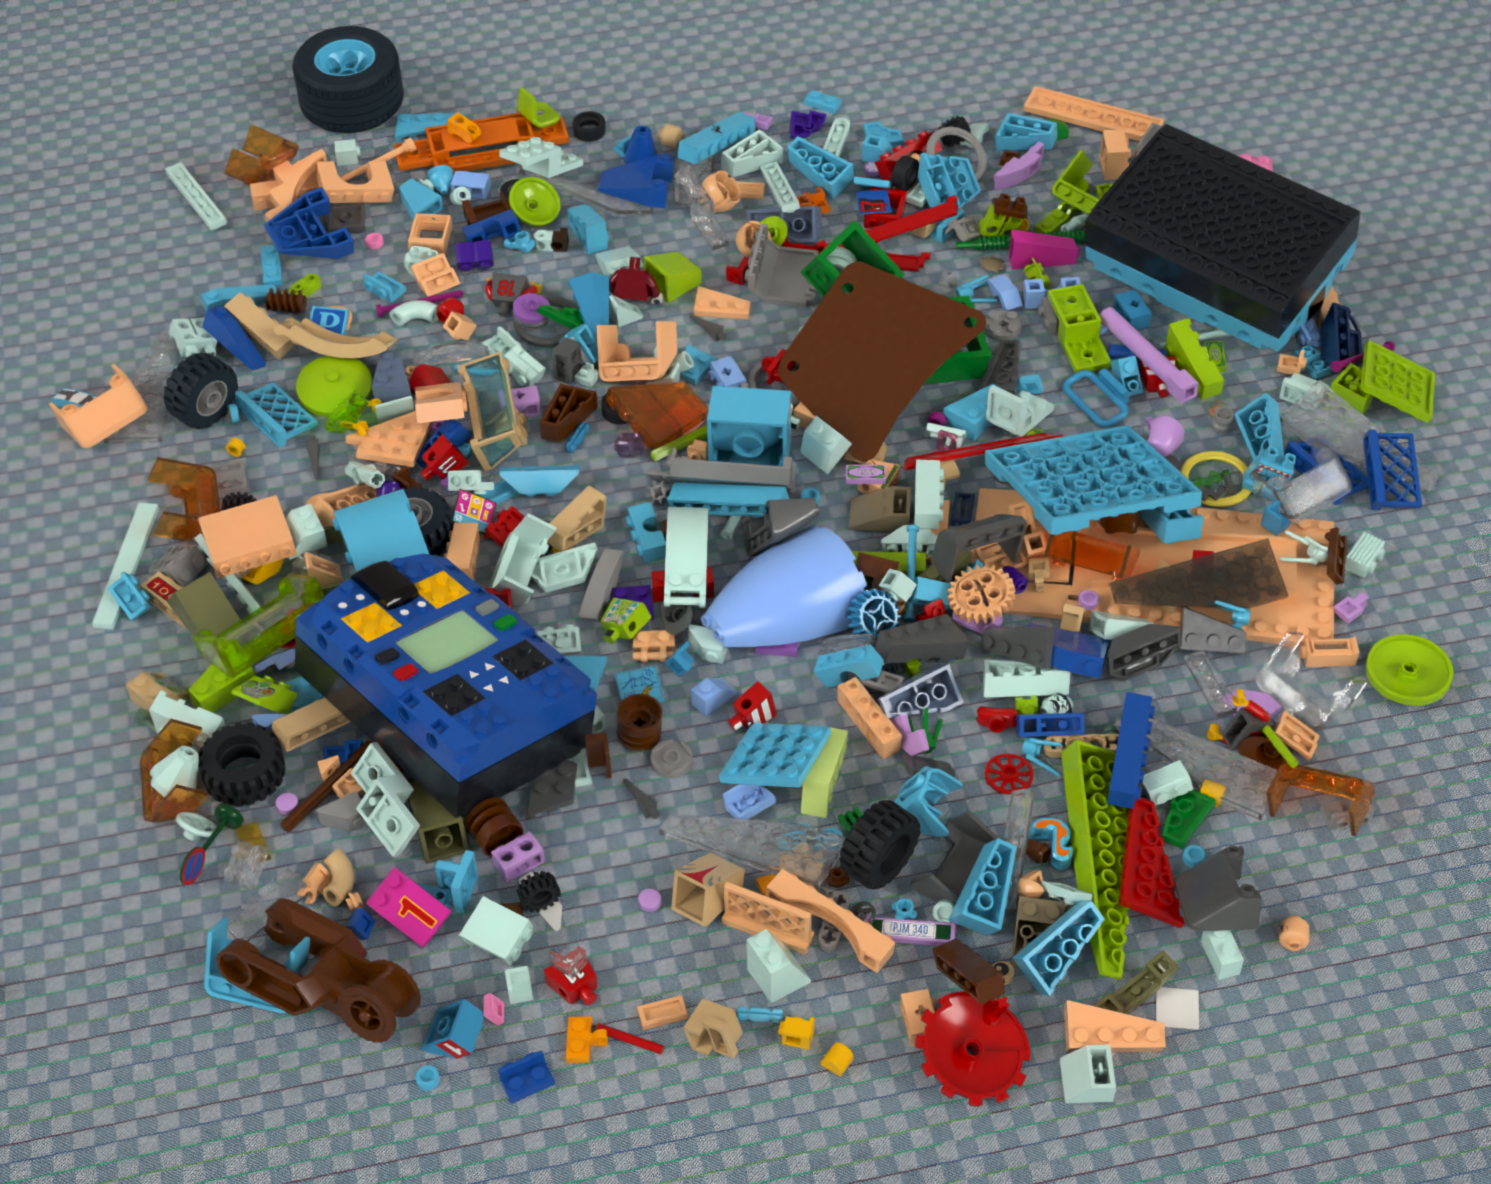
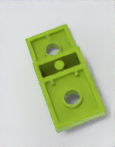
[1047,284,1112,373]

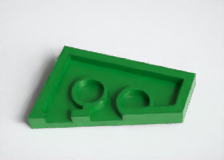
[1162,790,1216,849]

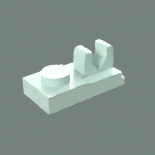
[926,423,967,448]

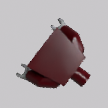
[609,257,663,304]

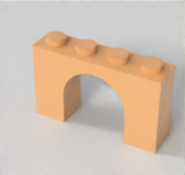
[315,161,394,203]
[415,382,468,423]

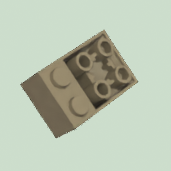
[849,486,911,532]
[1011,896,1065,966]

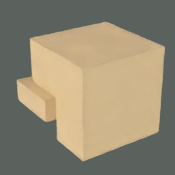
[683,999,743,1058]

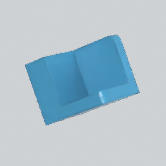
[1261,500,1291,536]
[664,641,694,677]

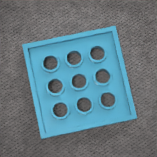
[719,723,832,788]

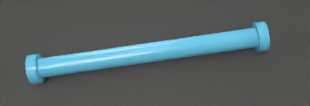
[903,525,919,622]

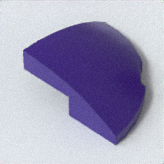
[789,111,827,139]

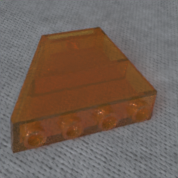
[606,382,709,450]

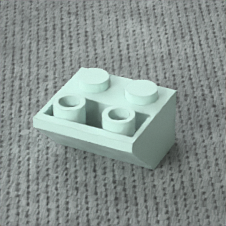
[1059,1045,1116,1103]

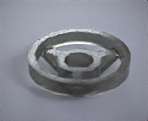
[850,901,876,924]

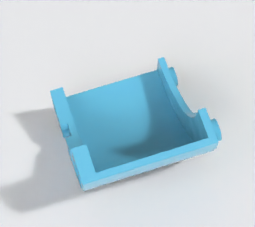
[332,489,429,591]

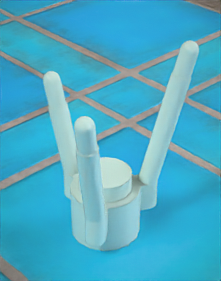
[1279,530,1328,565]

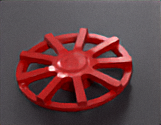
[984,754,1034,796]

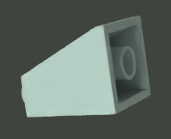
[746,929,811,1003]

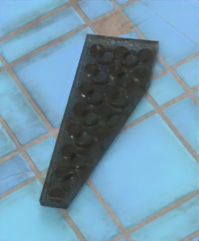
[1109,538,1289,609]

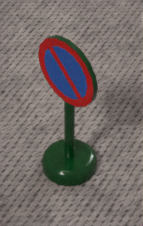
[180,803,244,886]

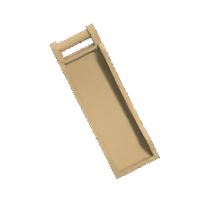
[274,317,398,358]

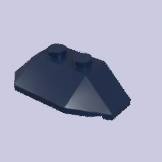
[1321,302,1363,370]

